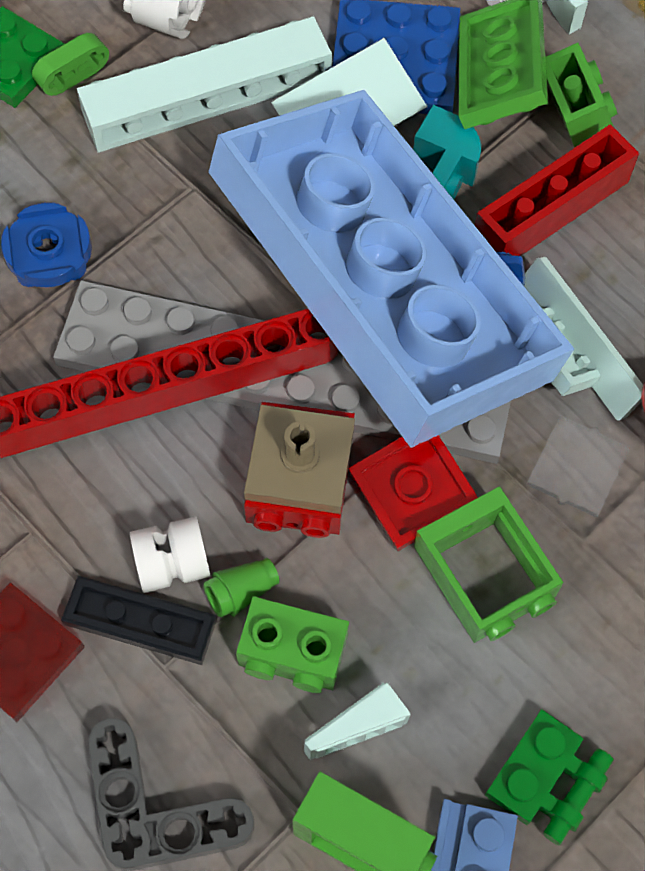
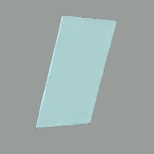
[271,38,427,126]

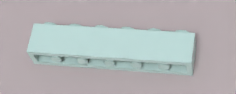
[77,16,332,153]

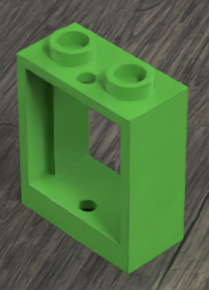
[414,486,564,643]
[293,771,438,871]

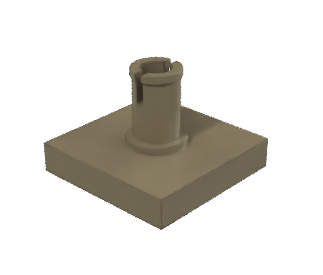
[244,405,355,514]

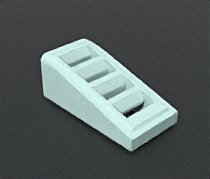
[304,682,410,760]

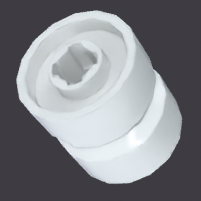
[130,516,210,593]

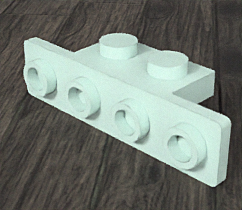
[525,257,643,420]

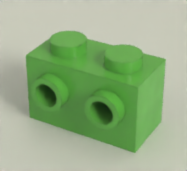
[545,42,618,148]
[236,596,349,693]

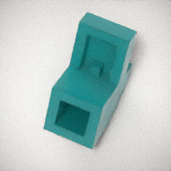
[413,105,481,200]

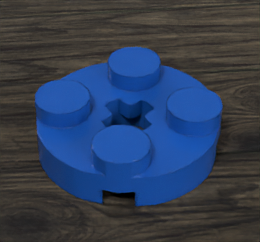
[1,203,92,287]

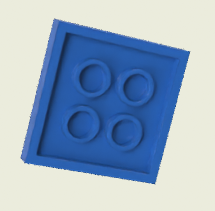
[332,0,460,114]

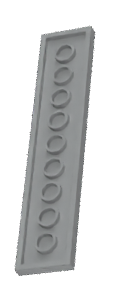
[53,281,511,464]

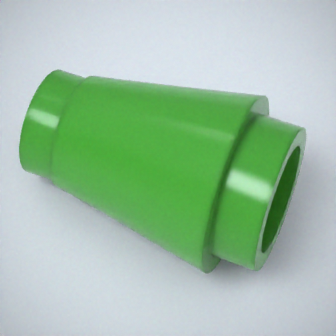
[203,558,279,617]

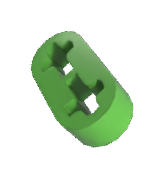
[32,33,109,96]

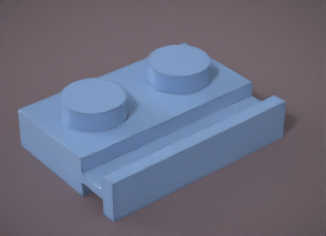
[431,799,518,871]

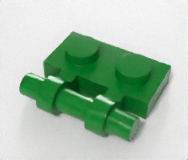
[484,709,614,846]

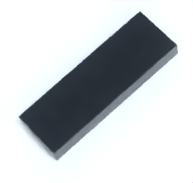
[61,575,217,665]

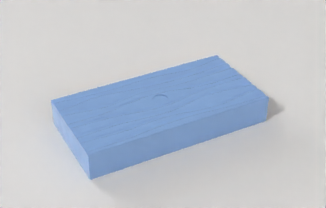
[209,90,574,448]

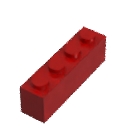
[474,124,639,256]

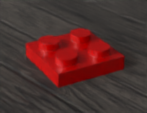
[348,435,478,551]

